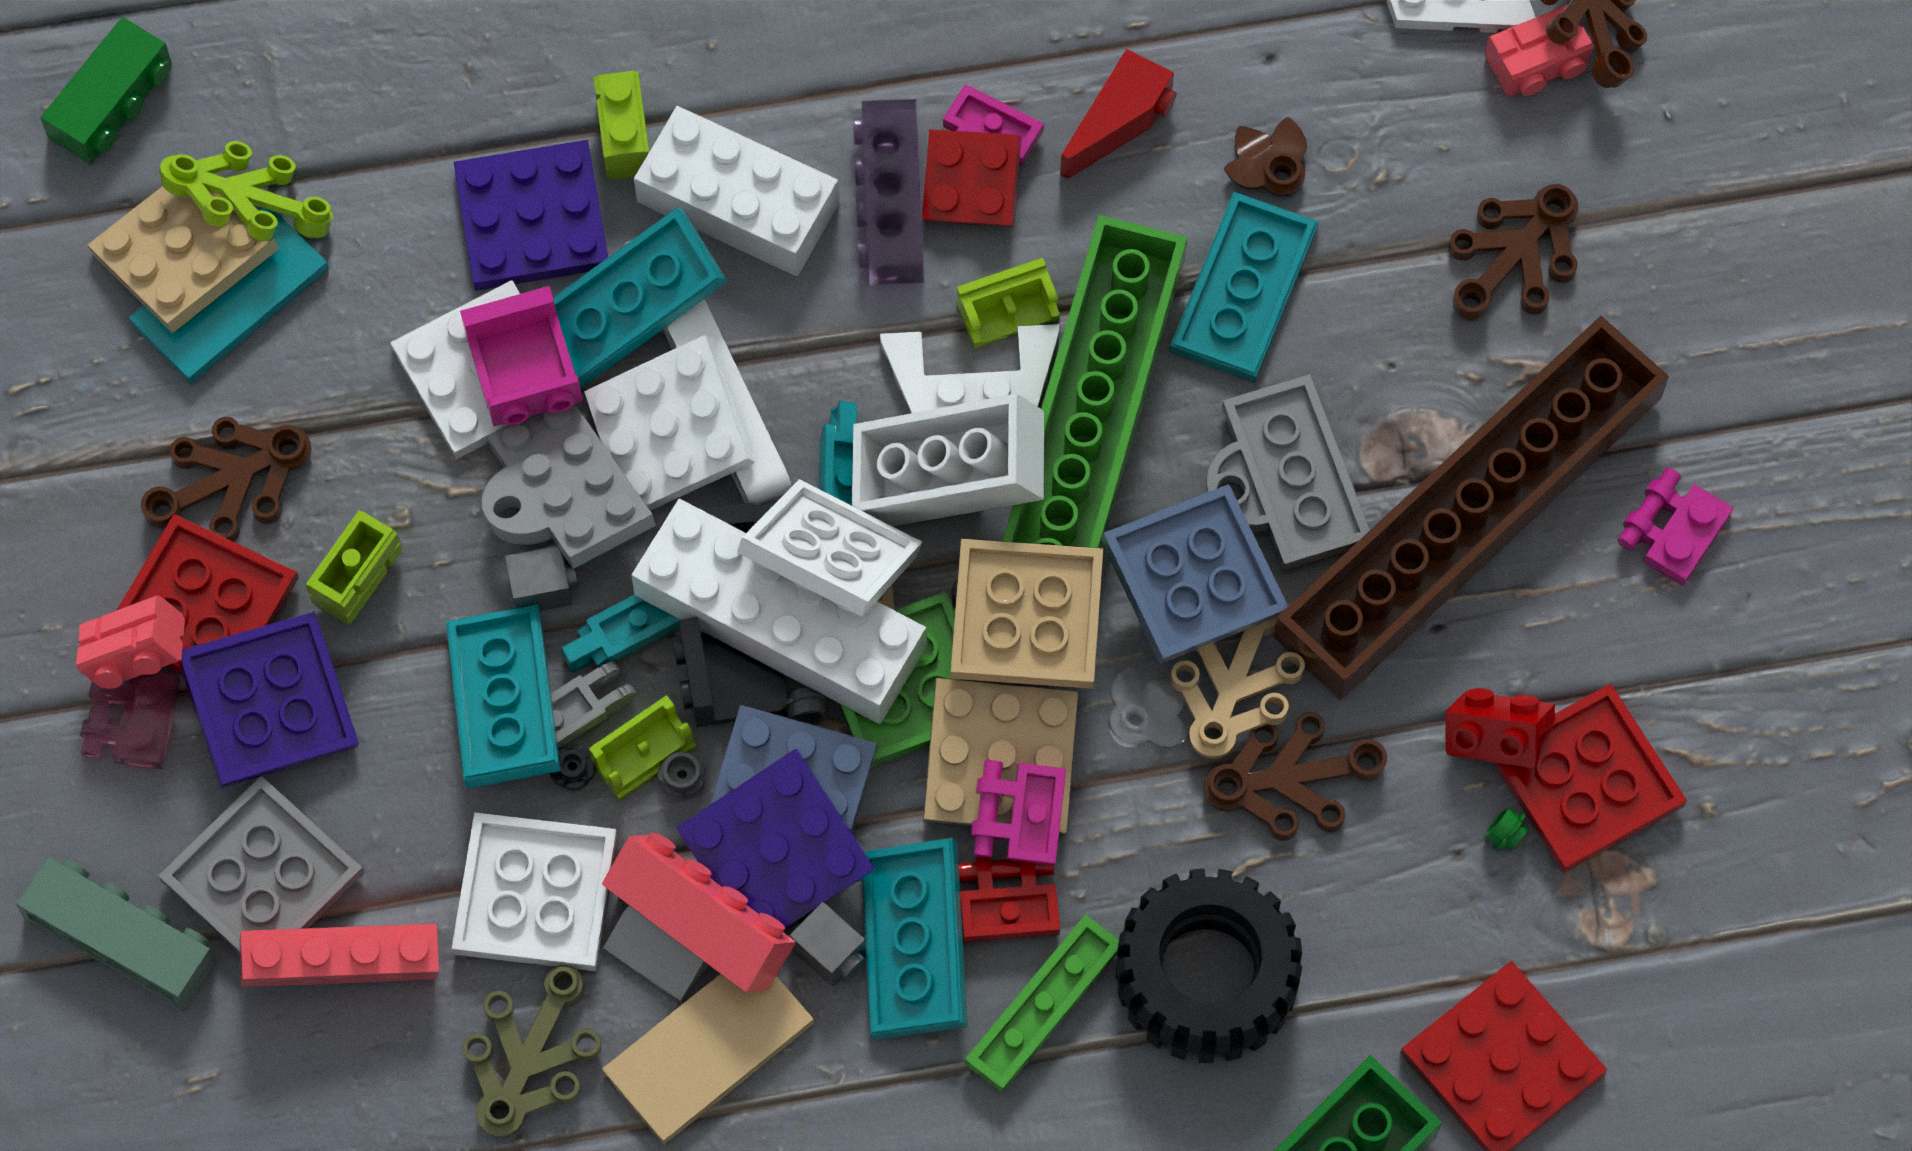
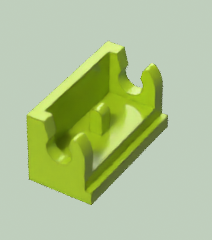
[957,258,1060,349]
[589,695,697,802]

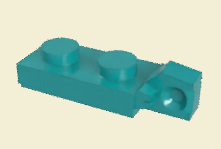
[818,401,857,506]
[561,595,680,673]

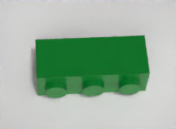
[40,16,172,164]

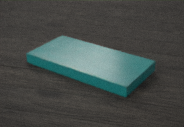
[1169,192,1319,383]
[129,207,329,384]
[553,207,728,388]
[446,604,561,789]
[863,838,968,1040]

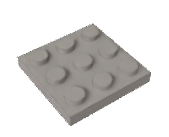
[158,776,364,954]

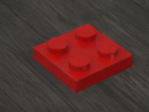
[922,129,1022,228]

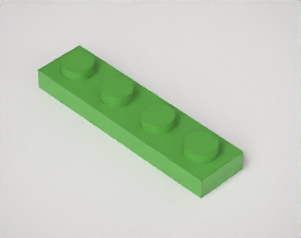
[965,914,1119,1094]

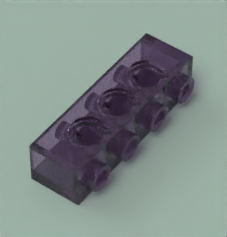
[853,99,924,285]

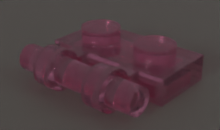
[80,672,181,769]

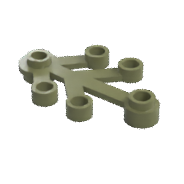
[462,965,602,1138]

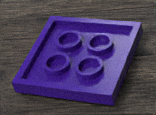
[454,140,608,291]
[179,611,359,788]
[676,749,876,930]

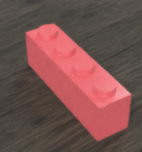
[602,832,796,993]
[239,923,439,987]

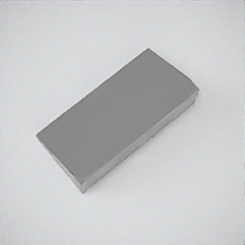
[603,905,709,1003]

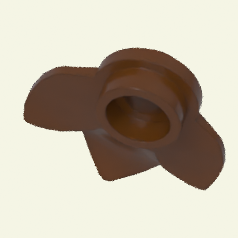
[1224,117,1307,196]

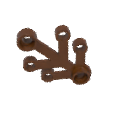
[1540,0,1647,88]
[1449,184,1578,320]
[141,417,312,542]
[1204,712,1387,841]

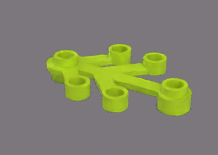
[159,141,333,241]

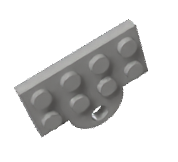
[1206,374,1370,571]
[482,404,656,569]

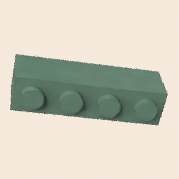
[16,856,217,1010]

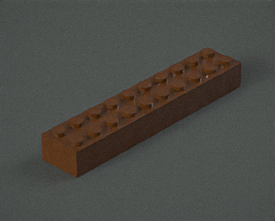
[1273,316,1669,700]

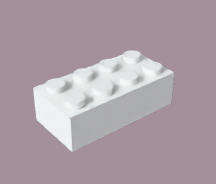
[634,106,839,277]
[852,394,1044,526]

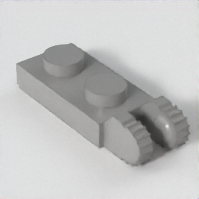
[551,661,637,749]

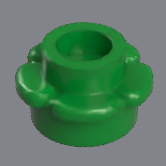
[1484,807,1528,851]

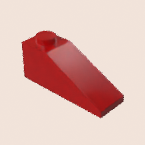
[1060,49,1177,179]

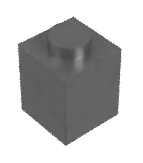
[505,546,578,611]
[789,902,866,987]

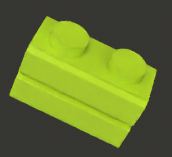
[593,71,649,180]
[305,510,403,625]

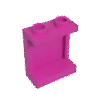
[460,286,583,427]

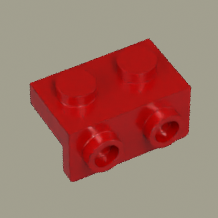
[1445,688,1555,768]

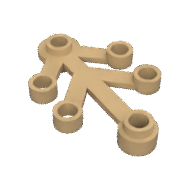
[1171,618,1305,759]

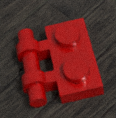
[959,857,1060,943]

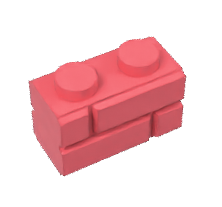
[1485,4,1593,97]
[76,595,185,689]

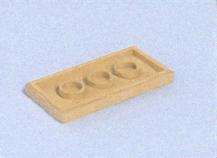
[602,974,814,1145]

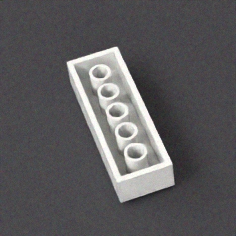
[631,498,927,725]

